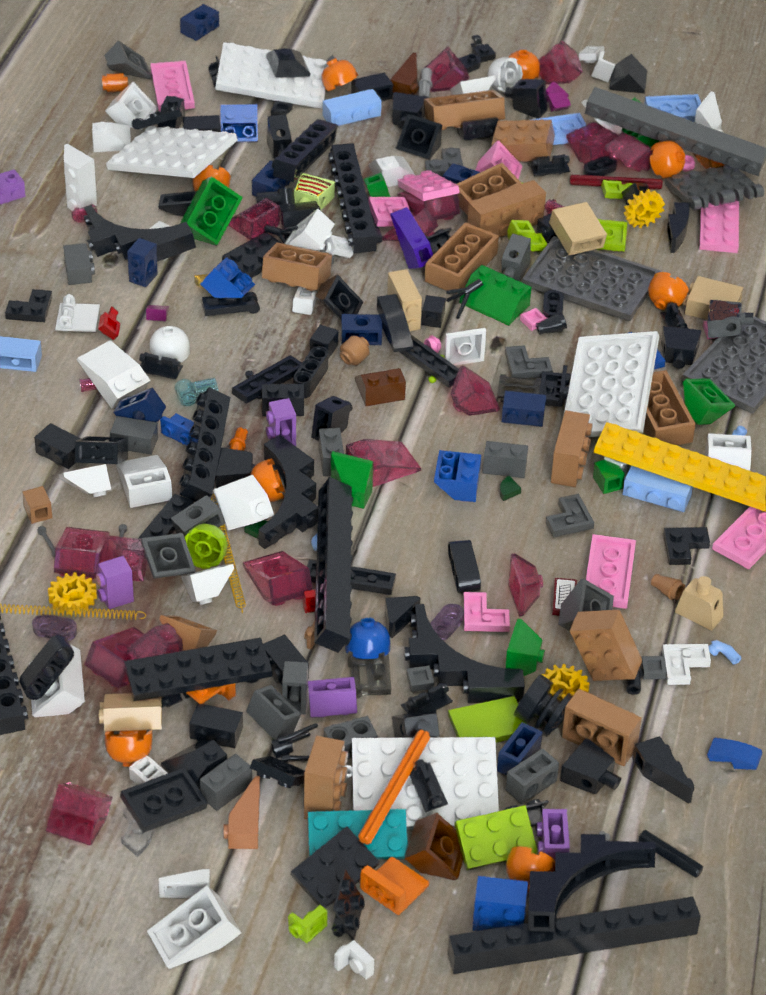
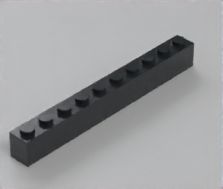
[314,477,353,653]
[448,896,701,974]

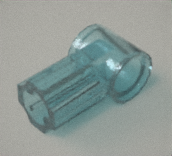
[174,378,218,406]

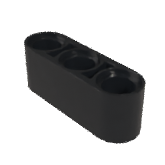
[294,346,328,398]
[448,540,481,593]
[19,635,74,700]

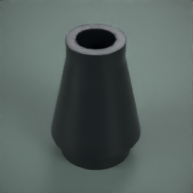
[536,313,567,335]

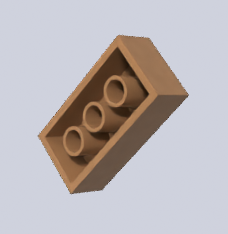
[424,90,505,130]
[467,180,546,238]
[425,222,499,294]
[643,370,695,445]

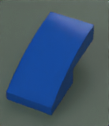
[707,738,763,770]

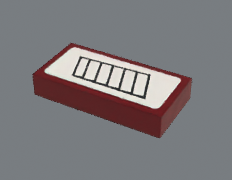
[552,578,577,616]

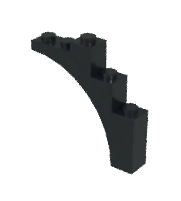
[83,205,196,262]
[259,434,318,549]
[404,604,525,703]
[528,834,656,932]

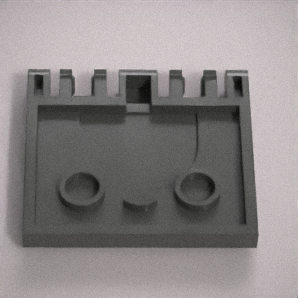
[665,165,764,210]

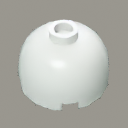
[488,57,523,93]
[150,326,190,362]

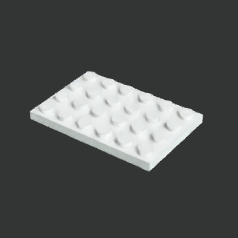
[215,42,326,109]
[106,126,238,178]
[564,331,659,437]
[352,737,499,830]

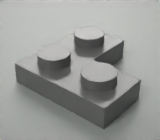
[425,147,463,177]
[505,345,553,380]
[546,493,594,537]

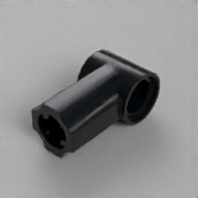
[256,188,295,210]

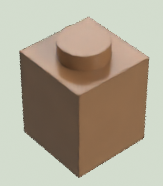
[22,486,52,524]

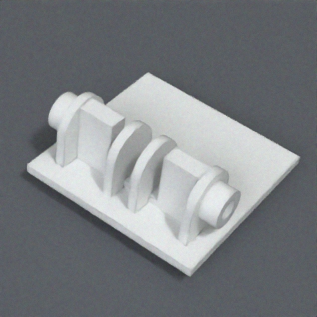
[55,294,100,332]

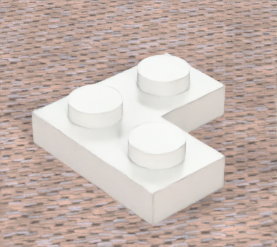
[662,644,711,685]

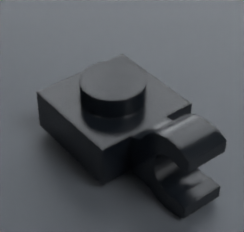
[471,35,496,63]

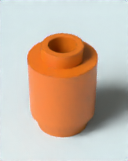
[102,73,128,92]

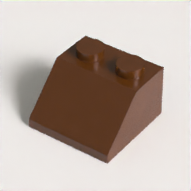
[355,368,406,407]
[404,812,464,880]

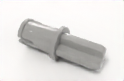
[418,68,433,98]

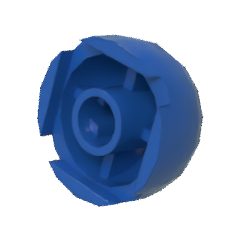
[345,618,391,659]

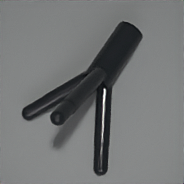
[264,224,298,244]
[446,279,484,319]

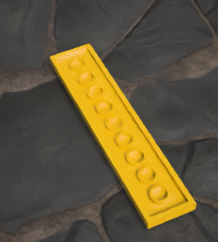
[594,422,766,512]

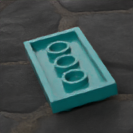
[308,809,408,860]

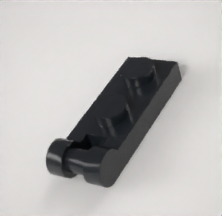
[131,106,185,130]
[202,292,260,316]

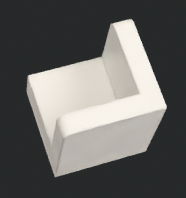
[592,51,615,82]

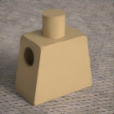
[675,576,723,631]

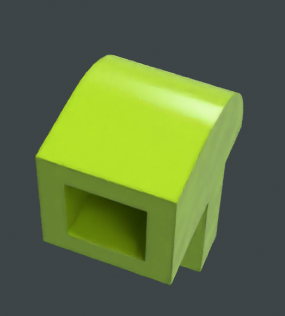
[507,220,547,255]

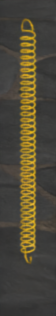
[211,494,246,614]
[0,603,146,620]

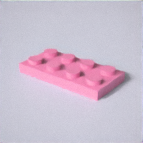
[150,61,195,111]
[398,170,459,201]
[699,200,739,253]
[712,507,766,569]
[586,534,636,609]

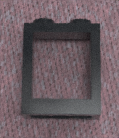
[75,436,129,464]

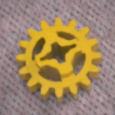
[623,189,665,228]
[48,572,97,615]
[541,664,590,701]

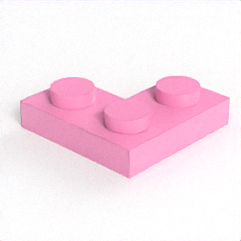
[368,197,410,227]
[464,592,510,632]

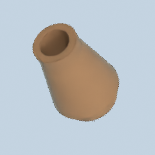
[651,574,685,600]

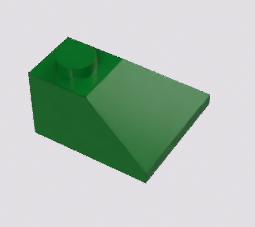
[683,378,735,425]
[331,451,373,509]
[505,618,545,676]

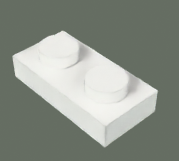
[579,46,604,63]

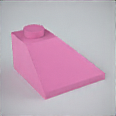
[476,140,522,179]

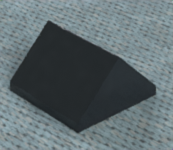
[609,54,647,94]
[396,114,442,160]
[278,201,321,240]

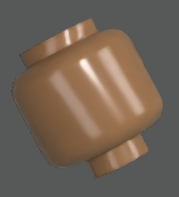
[339,336,369,366]

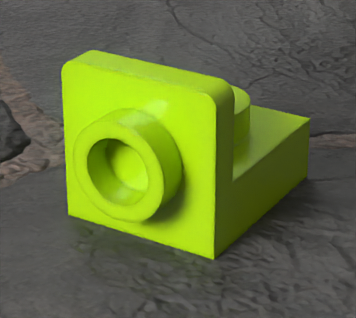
[288,905,328,944]

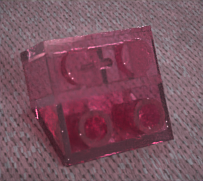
[539,40,583,85]
[566,122,619,164]
[604,132,654,172]
[228,198,280,240]
[46,782,113,846]

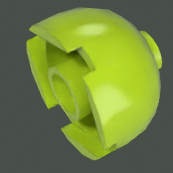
[185,524,228,569]

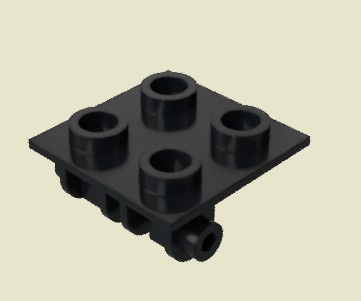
[332,869,365,941]

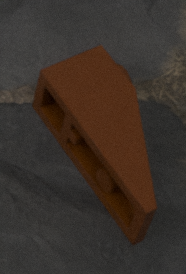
[390,52,419,95]

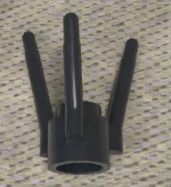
[271,723,318,762]

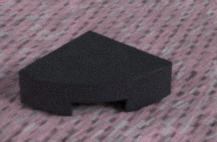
[271,101,293,116]

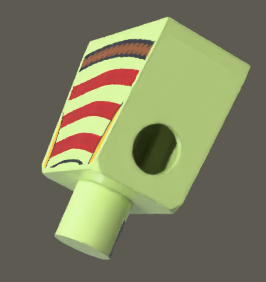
[294,173,335,210]

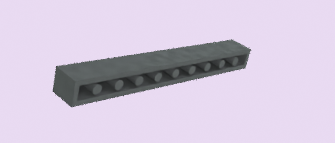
[585,87,766,176]

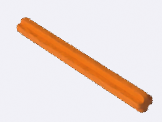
[358,729,430,845]

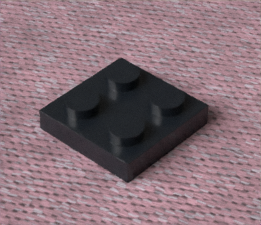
[250,756,305,788]

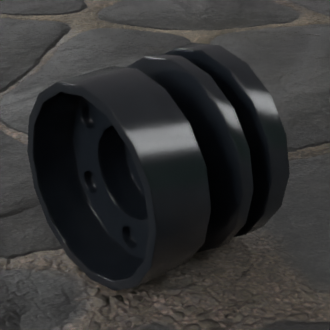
[514,674,573,737]

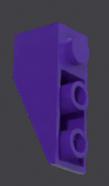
[390,207,433,269]

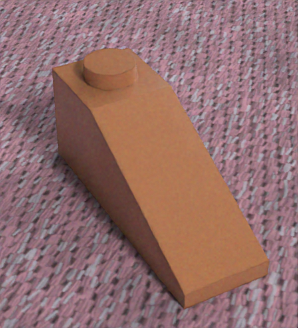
[224,776,260,849]

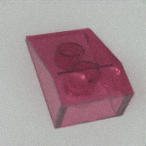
[397,191,461,224]
[346,439,421,487]
[54,527,110,579]
[242,551,312,606]
[84,627,168,688]

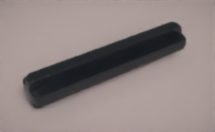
[638,830,703,878]

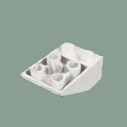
[116,455,172,508]

